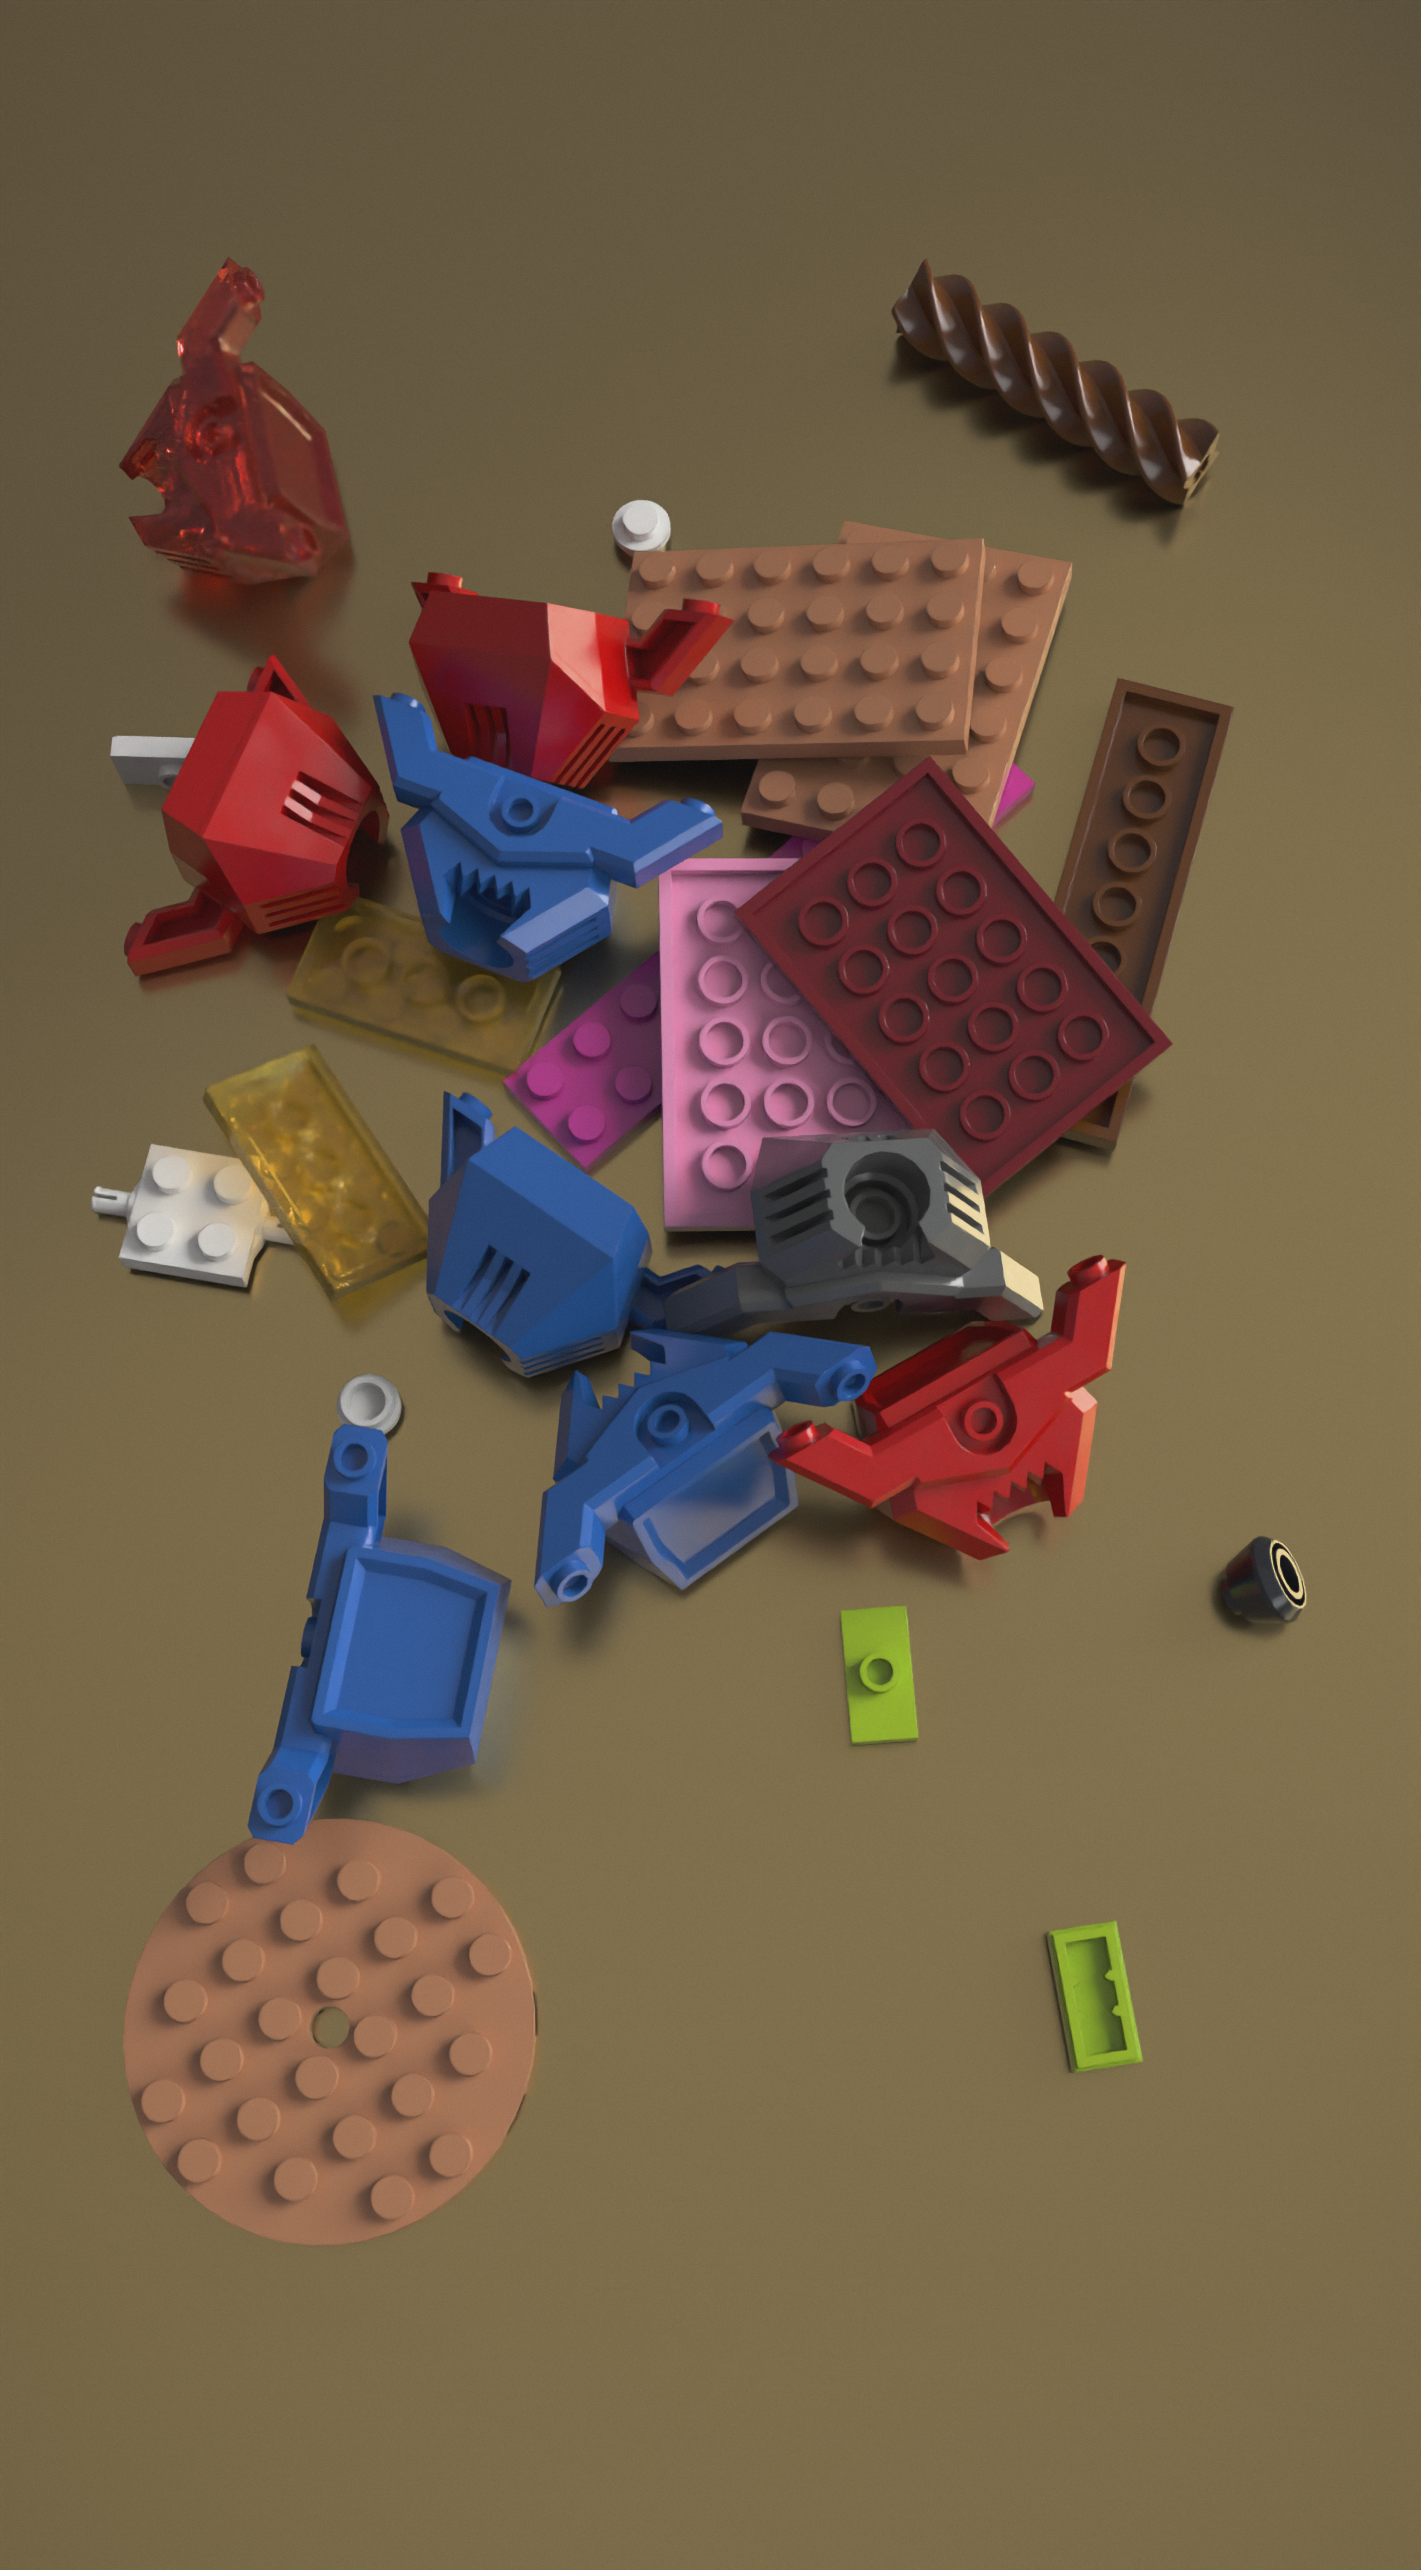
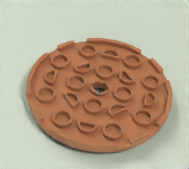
[123,1819,536,2246]

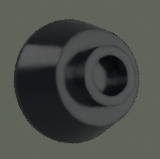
[1221,1536,1306,1623]

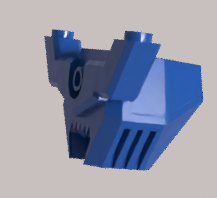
[372,693,723,982]
[426,1091,724,1378]
[534,1329,878,1607]
[247,1424,512,1845]

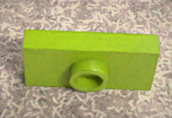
[840,1605,918,1746]
[1046,1921,1143,2073]

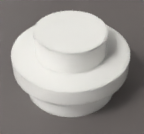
[612,500,671,557]
[336,1374,402,1435]

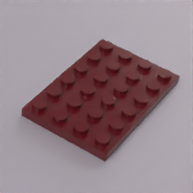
[734,755,1173,1199]

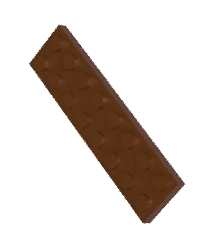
[1054,678,1235,1151]

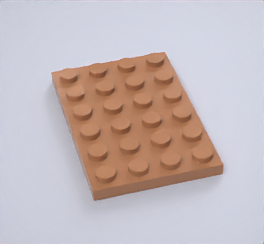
[740,520,1072,842]
[608,538,986,762]

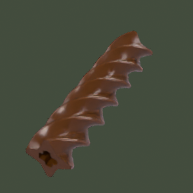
[891,258,1220,506]

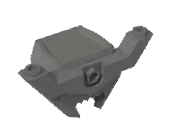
[663,1128,1044,1338]

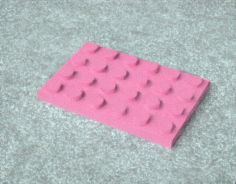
[658,858,910,1231]

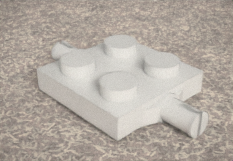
[91,1144,307,1287]

